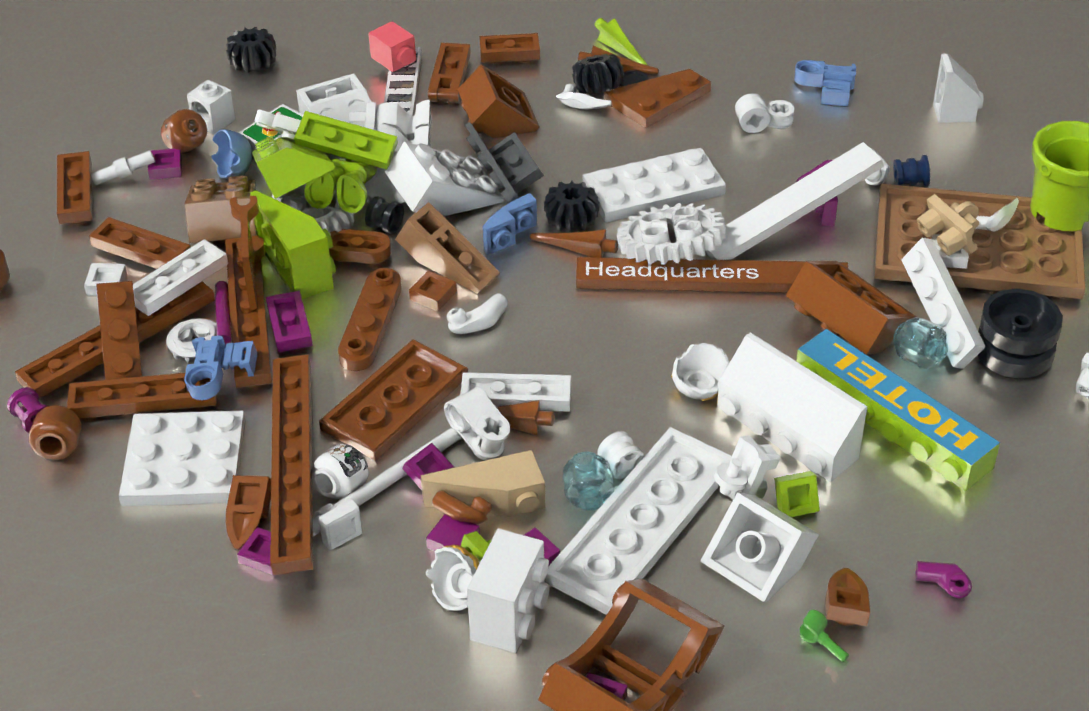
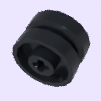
[978,288,1063,379]

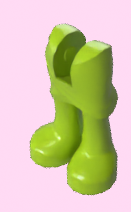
[304,157,377,213]

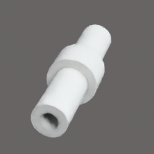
[91,150,155,185]

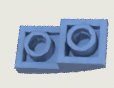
[483,193,537,255]

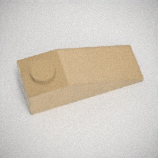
[421,450,545,517]

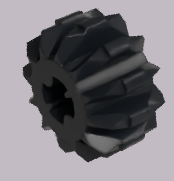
[226,27,277,73]
[572,54,624,95]
[544,180,600,233]

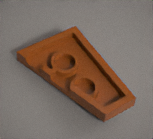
[604,69,711,128]

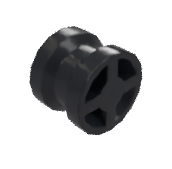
[365,196,404,235]

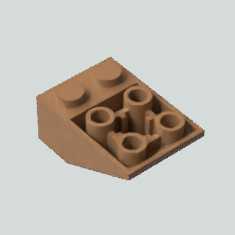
[184,176,257,243]

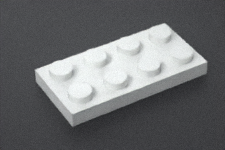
[583,148,726,223]

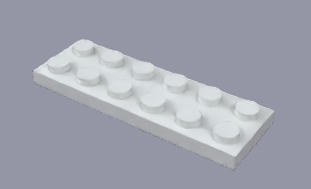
[544,427,732,615]

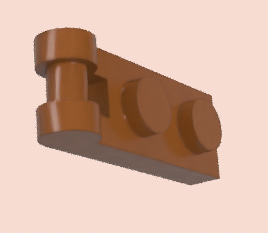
[428,43,471,104]

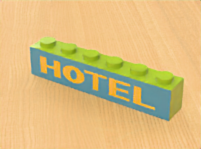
[796,329,1000,491]

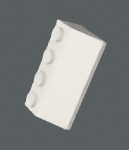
[717,332,867,482]

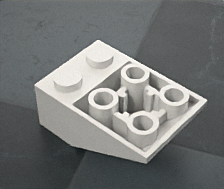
[296,73,371,162]
[385,141,505,216]

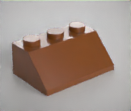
[786,261,917,355]

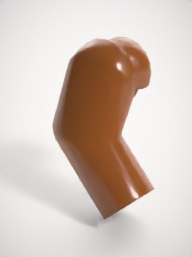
[432,490,492,524]

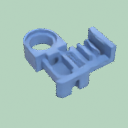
[794,60,856,106]
[184,335,257,400]

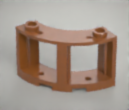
[538,579,725,711]

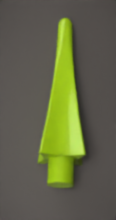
[595,18,648,65]

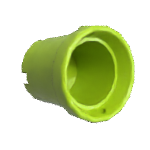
[1030,121,1089,231]

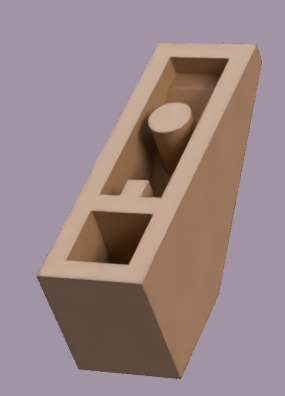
[395,202,500,294]

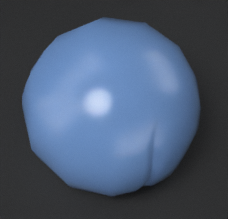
[211,129,253,180]

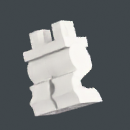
[349,100,432,163]

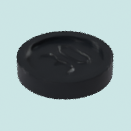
[619,70,648,87]

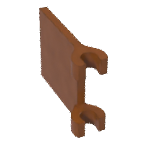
[230,196,265,310]

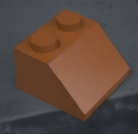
[457,64,540,139]

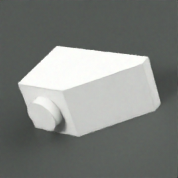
[933,54,983,123]

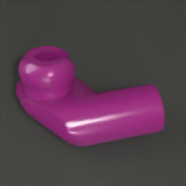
[915,561,972,598]

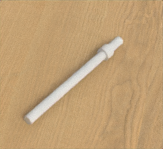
[313,427,462,536]

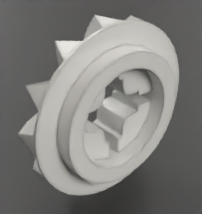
[166,318,217,363]

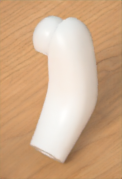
[447,294,508,334]

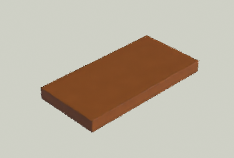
[319,339,468,462]

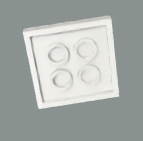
[119,411,245,506]

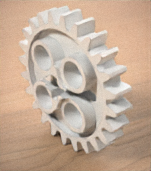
[617,203,726,265]

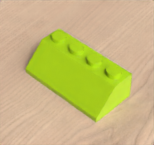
[252,136,335,199]

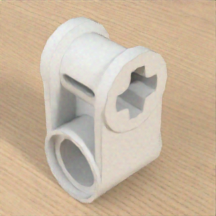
[444,387,510,460]

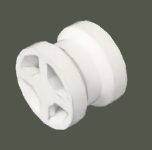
[735,93,770,133]
[597,431,645,480]

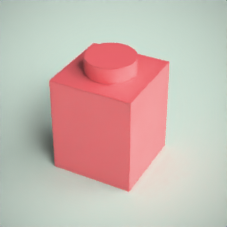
[369,21,416,72]

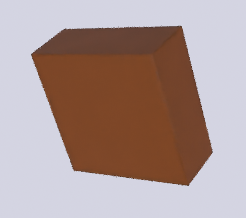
[409,271,457,311]

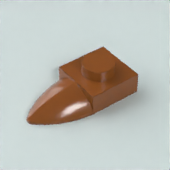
[225,475,271,550]
[825,568,870,626]

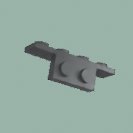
[465,122,544,204]

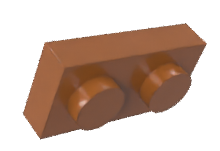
[479,33,540,64]

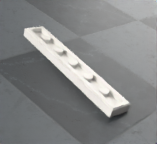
[705,142,884,260]

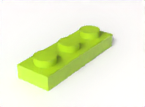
[294,111,398,170]

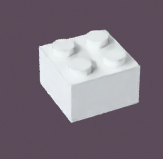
[467,528,549,654]

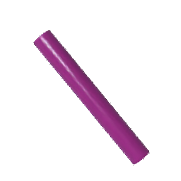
[215,281,231,344]

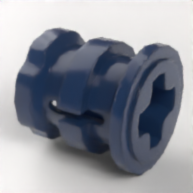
[893,155,930,187]

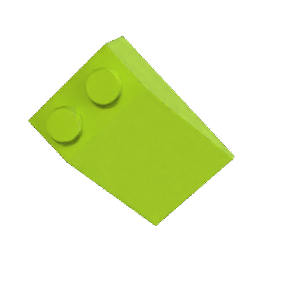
[250,190,336,300]

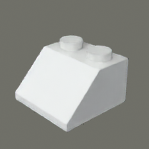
[701,492,819,602]

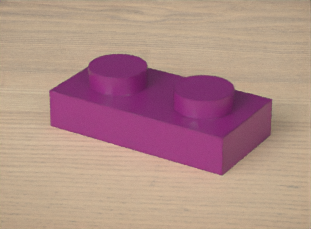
[266,291,313,353]

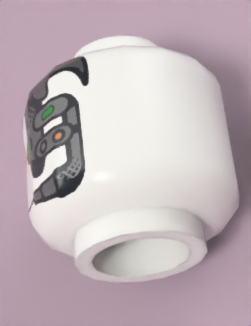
[312,443,369,500]

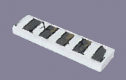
[384,47,422,115]

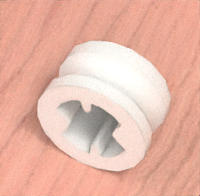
[766,100,794,129]

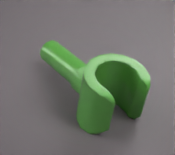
[800,610,849,663]

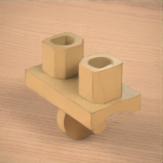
[917,194,979,256]

